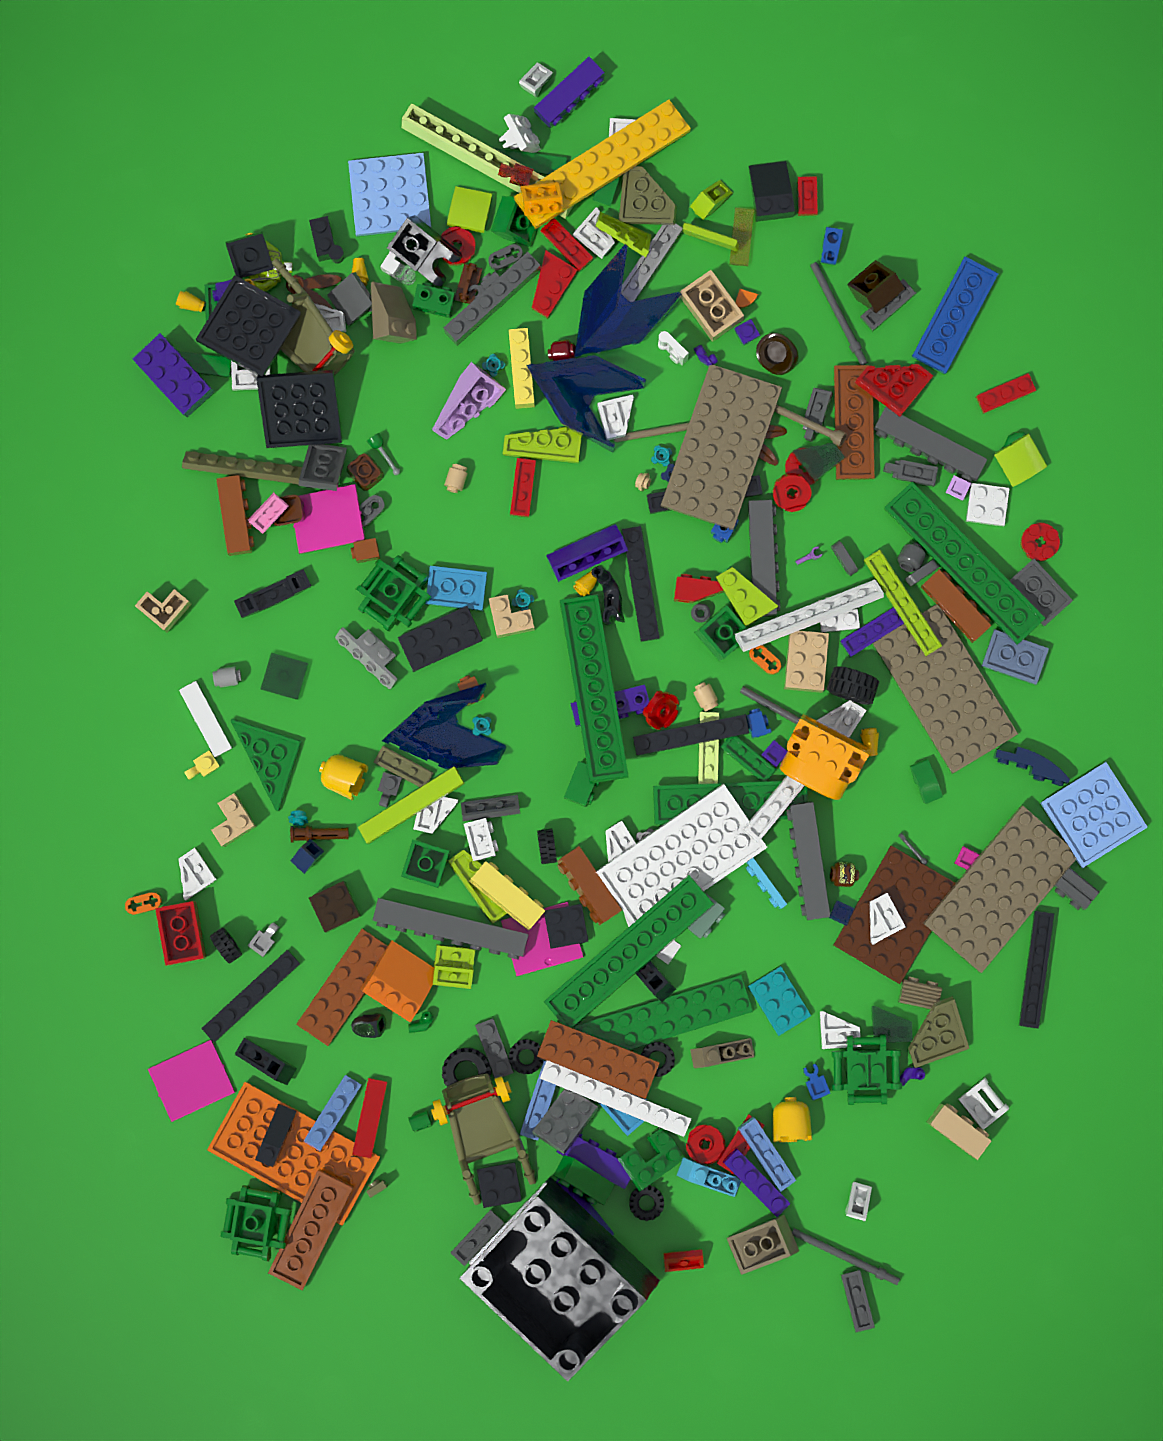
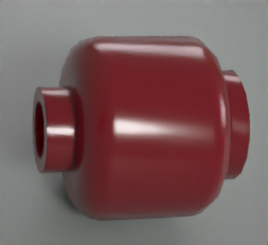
[548,339,577,365]

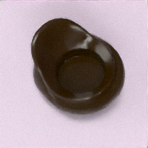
[756,333,799,375]

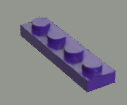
[840,608,904,657]
[723,1148,790,1217]

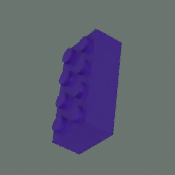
[133,333,215,417]

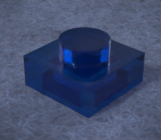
[829,900,854,926]

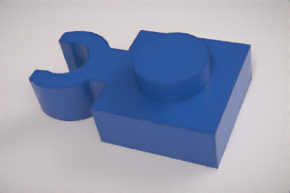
[803,1064,831,1100]

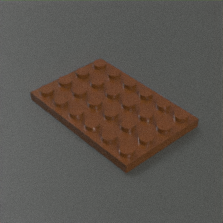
[833,846,956,984]

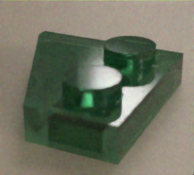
[792,443,845,481]
[871,1006,913,1043]

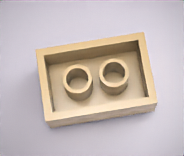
[679,270,744,342]
[784,631,829,693]
[927,1103,991,1160]

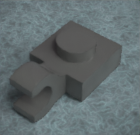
[468,272,500,299]
[378,772,402,808]

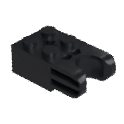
[387,215,463,286]

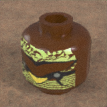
[830,862,859,887]

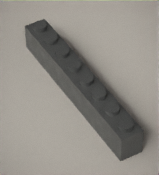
[373,898,529,960]

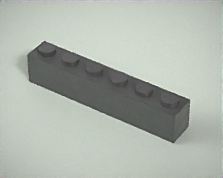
[443,252,541,346]
[874,407,987,483]
[748,500,780,617]
[786,801,830,920]

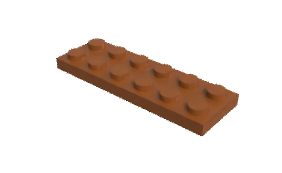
[834,365,875,480]
[296,929,387,1046]
[537,1020,660,1099]
[268,1169,354,1291]

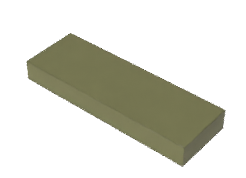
[374,746,433,788]

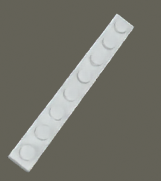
[735,580,884,652]
[540,1061,691,1137]

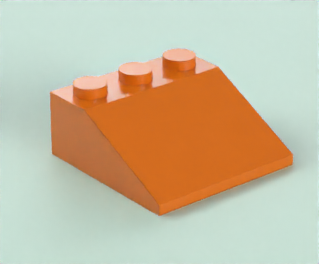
[360,940,434,1022]

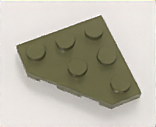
[619,166,677,225]
[908,996,969,1068]

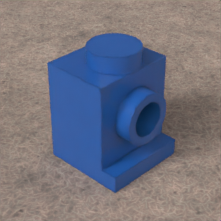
[711,519,739,543]
[746,708,771,739]

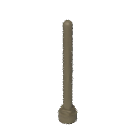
[774,405,847,447]
[613,422,690,442]

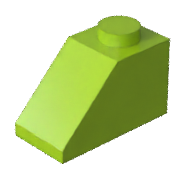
[690,180,733,220]

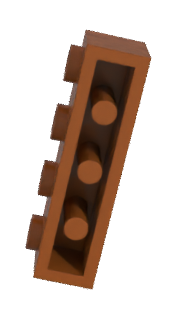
[216,475,255,556]
[921,569,991,643]
[557,846,622,925]

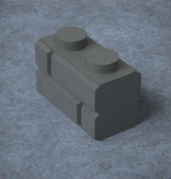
[1053,867,1099,910]

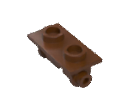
[454,263,482,304]

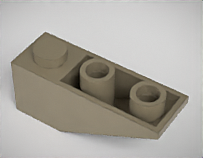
[690,1038,754,1068]

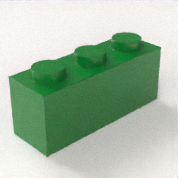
[553,1155,615,1205]

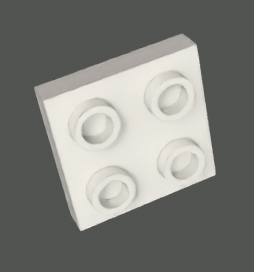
[499,114,541,153]

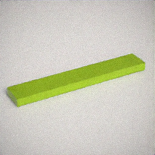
[863,550,942,657]
[358,767,465,844]

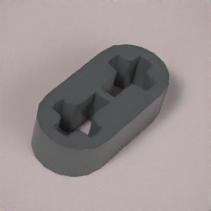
[488,244,523,271]
[831,541,858,576]
[905,559,940,587]

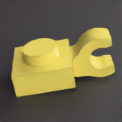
[184,751,220,780]

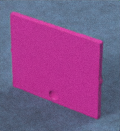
[293,484,365,554]
[501,902,583,976]
[148,1040,235,1122]

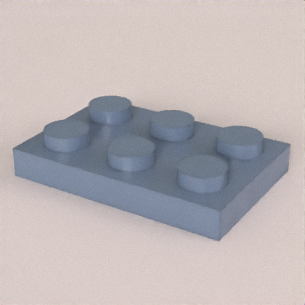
[981,629,1049,685]

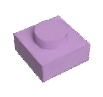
[946,475,971,500]

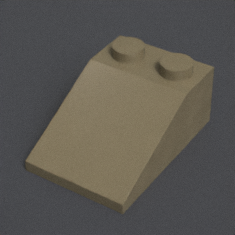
[371,282,417,344]
[726,1215,799,1275]

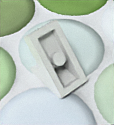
[519,62,553,97]
[845,1182,872,1221]

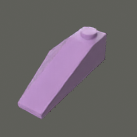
[432,362,506,440]

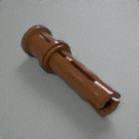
[290,825,349,843]

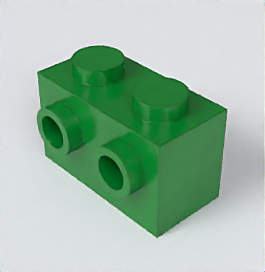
[412,283,455,318]

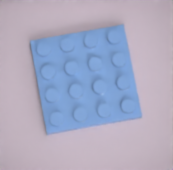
[348,153,431,236]
[1040,762,1147,868]

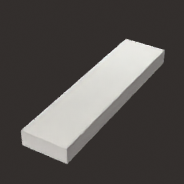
[179,681,232,758]
[743,776,804,842]

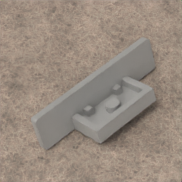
[335,627,397,689]

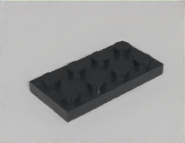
[398,605,483,672]

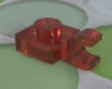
[498,163,534,187]

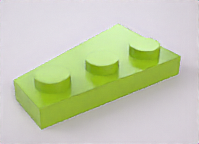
[595,212,651,257]
[716,567,779,626]

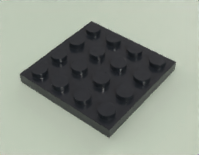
[196,275,301,377]
[256,370,342,448]

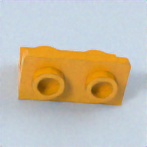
[521,182,562,216]

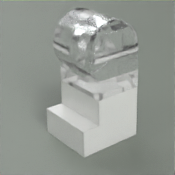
[380,251,416,285]

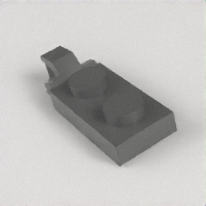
[803,387,833,442]
[883,460,938,487]

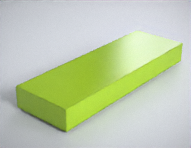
[682,223,740,251]

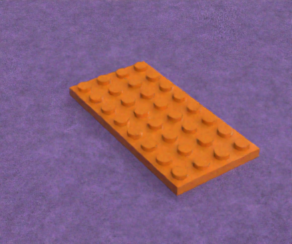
[207,1081,381,1226]

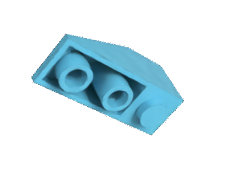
[677,1157,741,1197]

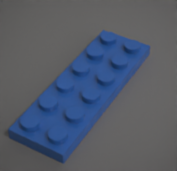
[912,257,998,374]

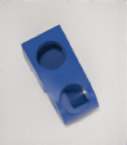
[821,227,843,265]

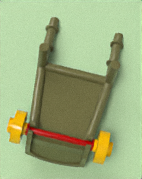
[272,258,355,376]
[431,1074,536,1205]

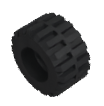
[827,666,880,705]
[442,1048,491,1087]

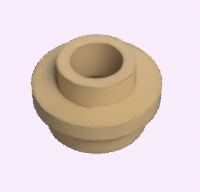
[635,473,651,492]

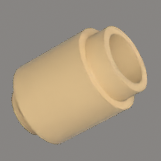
[444,464,468,493]
[693,682,718,712]

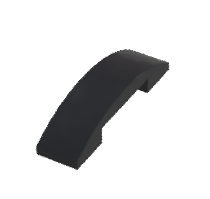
[234,569,312,618]

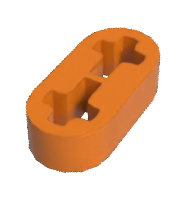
[749,645,781,675]
[125,892,162,915]

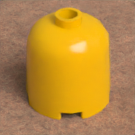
[319,754,368,801]
[773,1097,812,1142]

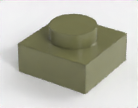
[366,1179,388,1198]

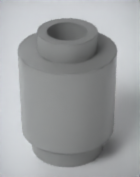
[213,666,242,688]

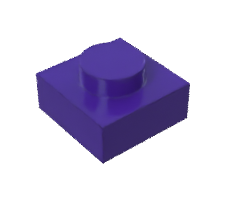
[734,319,760,346]
[761,740,787,767]

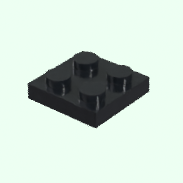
[226,232,274,278]
[544,904,588,949]
[477,1162,522,1208]

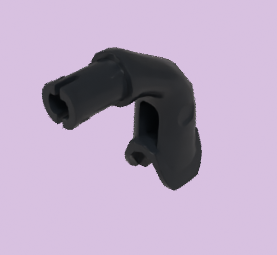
[591,566,625,625]

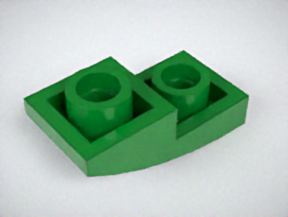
[592,176,620,206]
[910,759,943,804]

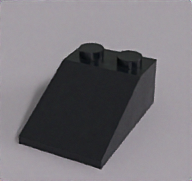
[749,161,795,222]

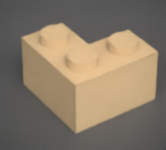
[135,589,192,633]
[489,595,535,638]
[211,793,256,847]

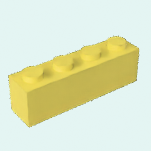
[509,328,535,409]
[469,861,545,931]

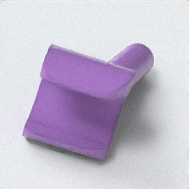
[796,547,822,565]

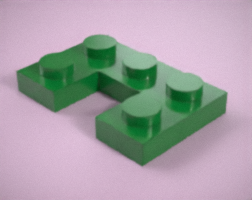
[618,1128,685,1191]

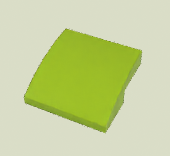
[447,186,492,233]
[994,433,1047,487]
[433,944,475,989]

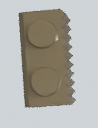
[898,977,942,1009]

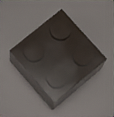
[847,260,905,313]
[309,881,361,933]

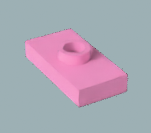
[248,492,288,534]

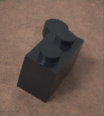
[309,216,344,264]

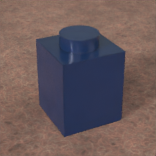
[290,839,324,874]

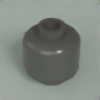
[898,543,926,572]

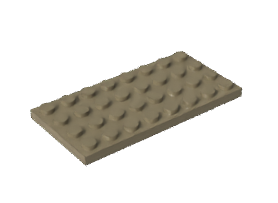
[661,365,782,530]
[873,604,1018,774]
[923,805,1076,973]

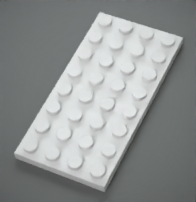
[596,784,767,924]

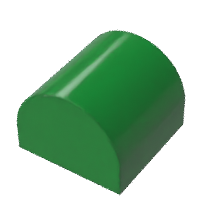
[408,1111,432,1132]

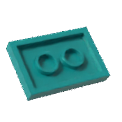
[748,966,811,1036]

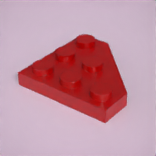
[855,364,933,417]

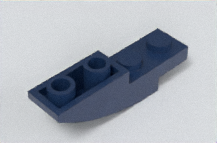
[993,747,1070,786]

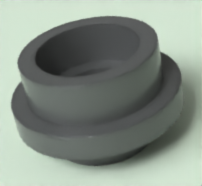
[691,603,710,623]

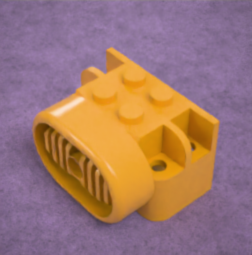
[780,714,871,800]

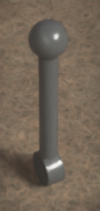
[898,833,928,865]

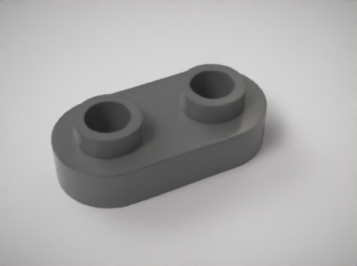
[360,495,385,528]

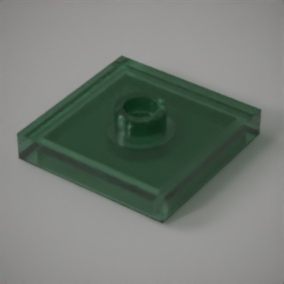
[261,653,308,700]

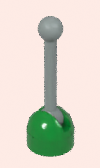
[367,433,400,475]

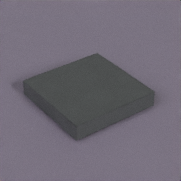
[327,272,372,326]

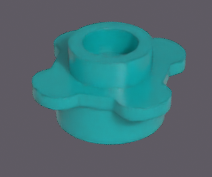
[482,354,505,377]
[651,445,672,467]
[512,589,534,611]
[472,717,491,736]
[288,811,308,826]

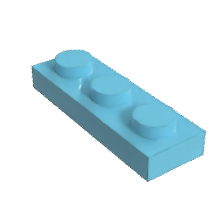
[746,858,787,909]

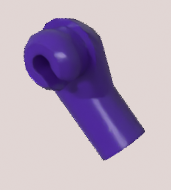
[694,344,718,367]
[900,1067,926,1087]

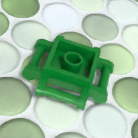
[356,555,431,631]
[832,1035,902,1105]
[220,1185,292,1261]

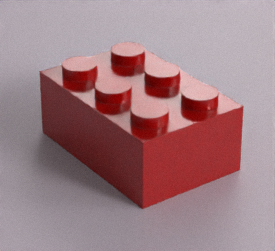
[155,901,206,966]

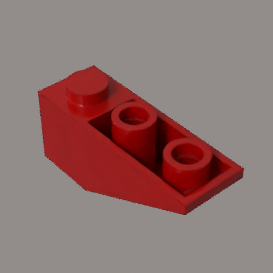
[674,574,724,604]

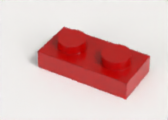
[797,177,818,216]
[663,1249,704,1272]

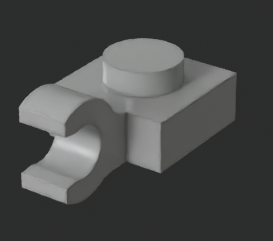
[248,922,279,957]

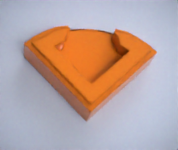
[735,289,758,309]

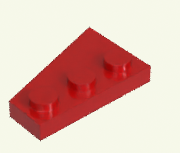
[532,250,578,319]

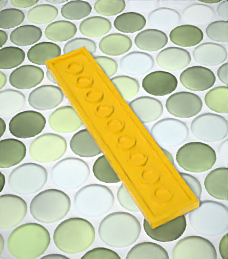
[514,100,691,229]

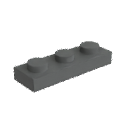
[860,279,916,331]
[461,795,520,821]
[475,1019,514,1078]
[450,1209,505,1266]
[841,1270,875,1332]

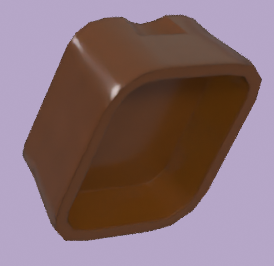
[347,453,384,491]
[273,495,305,526]

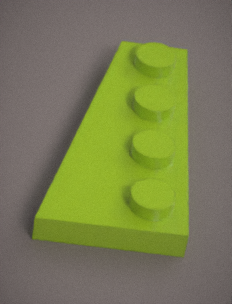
[503,425,583,463]
[448,850,507,924]

